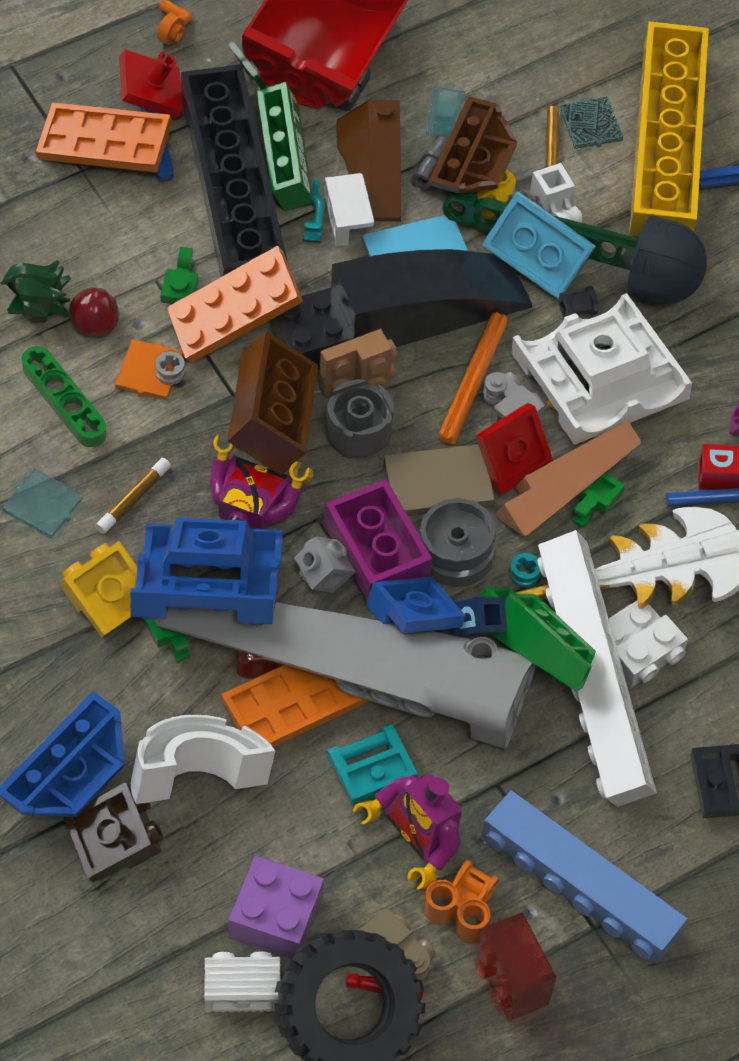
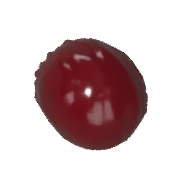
[69,287,119,338]

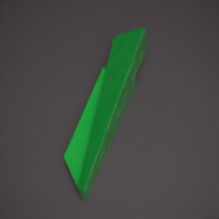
[481,587,596,691]

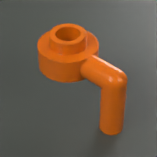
[157,0,193,46]

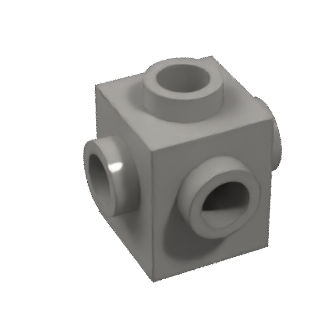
[294,536,355,593]

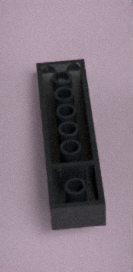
[270,249,532,370]

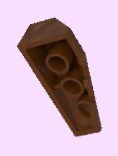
[337,100,401,222]

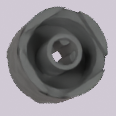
[326,379,394,459]

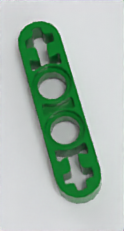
[22,346,106,447]

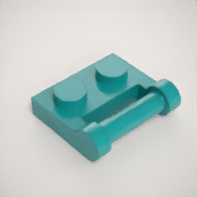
[326,724,418,805]

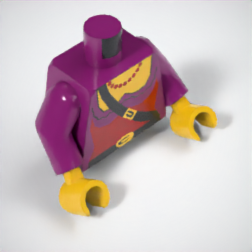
[209,434,313,529]
[353,774,462,890]

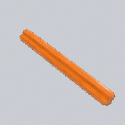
[438,312,508,445]

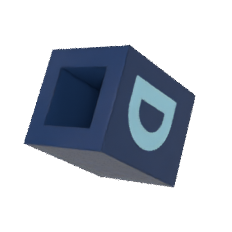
[453,597,507,637]

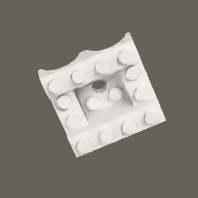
[512,293,692,445]

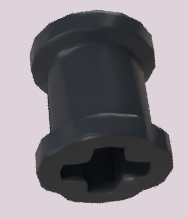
[559,286,599,318]

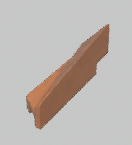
[495,420,641,536]

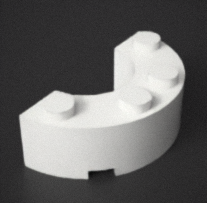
[131,715,275,804]

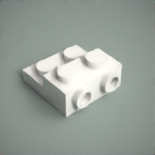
[609,600,688,688]

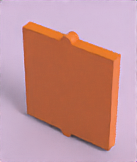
[115,339,184,400]

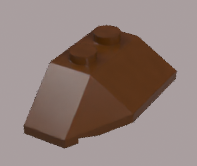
[428,96,517,193]

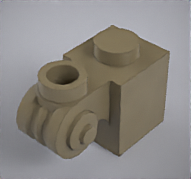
[359,907,436,981]

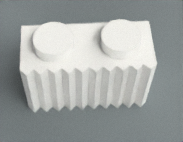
[204,951,280,1013]

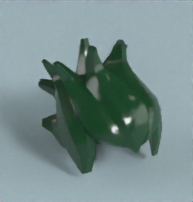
[0,260,71,323]

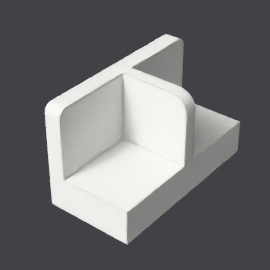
[324,173,374,247]

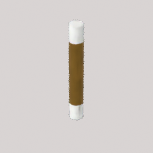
[95,458,171,534]

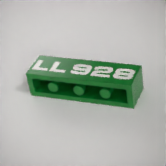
[257,82,314,211]

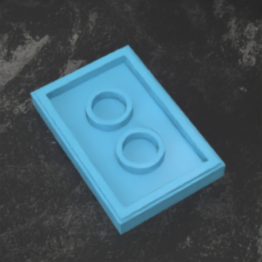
[482,191,596,300]
[362,215,468,256]

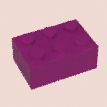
[324,479,432,601]

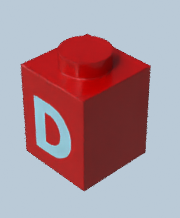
[698,444,739,490]

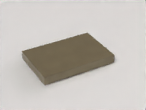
[384,444,495,516]

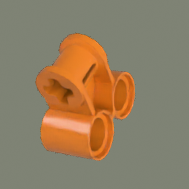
[424,860,500,943]

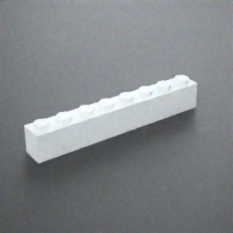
[537,530,657,807]

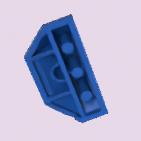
[0,691,124,817]

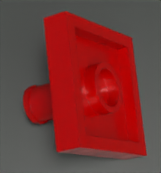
[119,49,183,119]
[475,403,553,495]

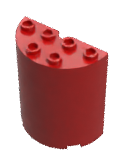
[242,0,408,108]

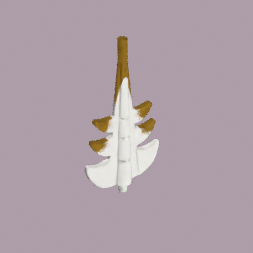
[515,507,739,609]

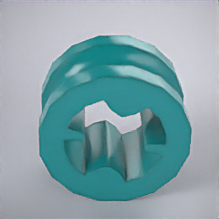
[510,553,541,588]

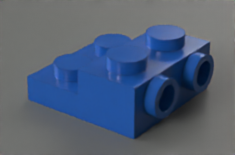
[367,577,466,634]

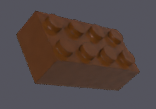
[227,331,318,475]

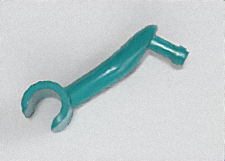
[304,179,325,242]

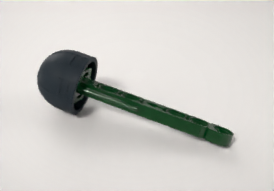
[442,192,707,305]

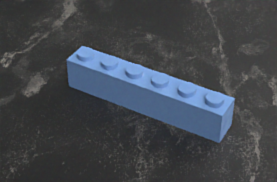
[482,790,688,965]

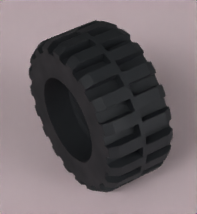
[274,930,426,1061]

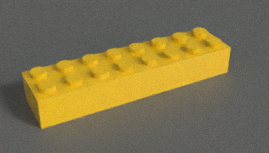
[629,21,709,237]

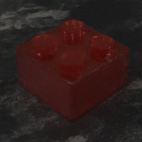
[474,912,556,1022]

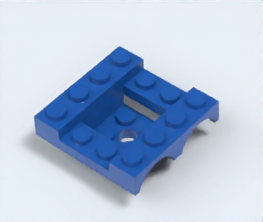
[130,517,283,626]

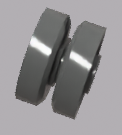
[420,498,496,587]

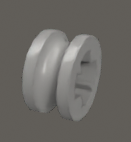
[155,351,185,385]

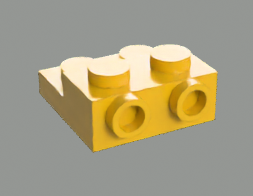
[58,541,138,638]

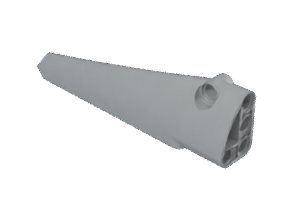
[155,603,536,749]

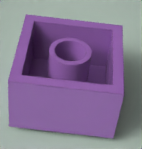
[229,855,324,959]

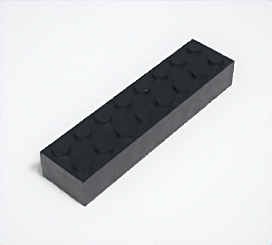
[181,64,287,277]

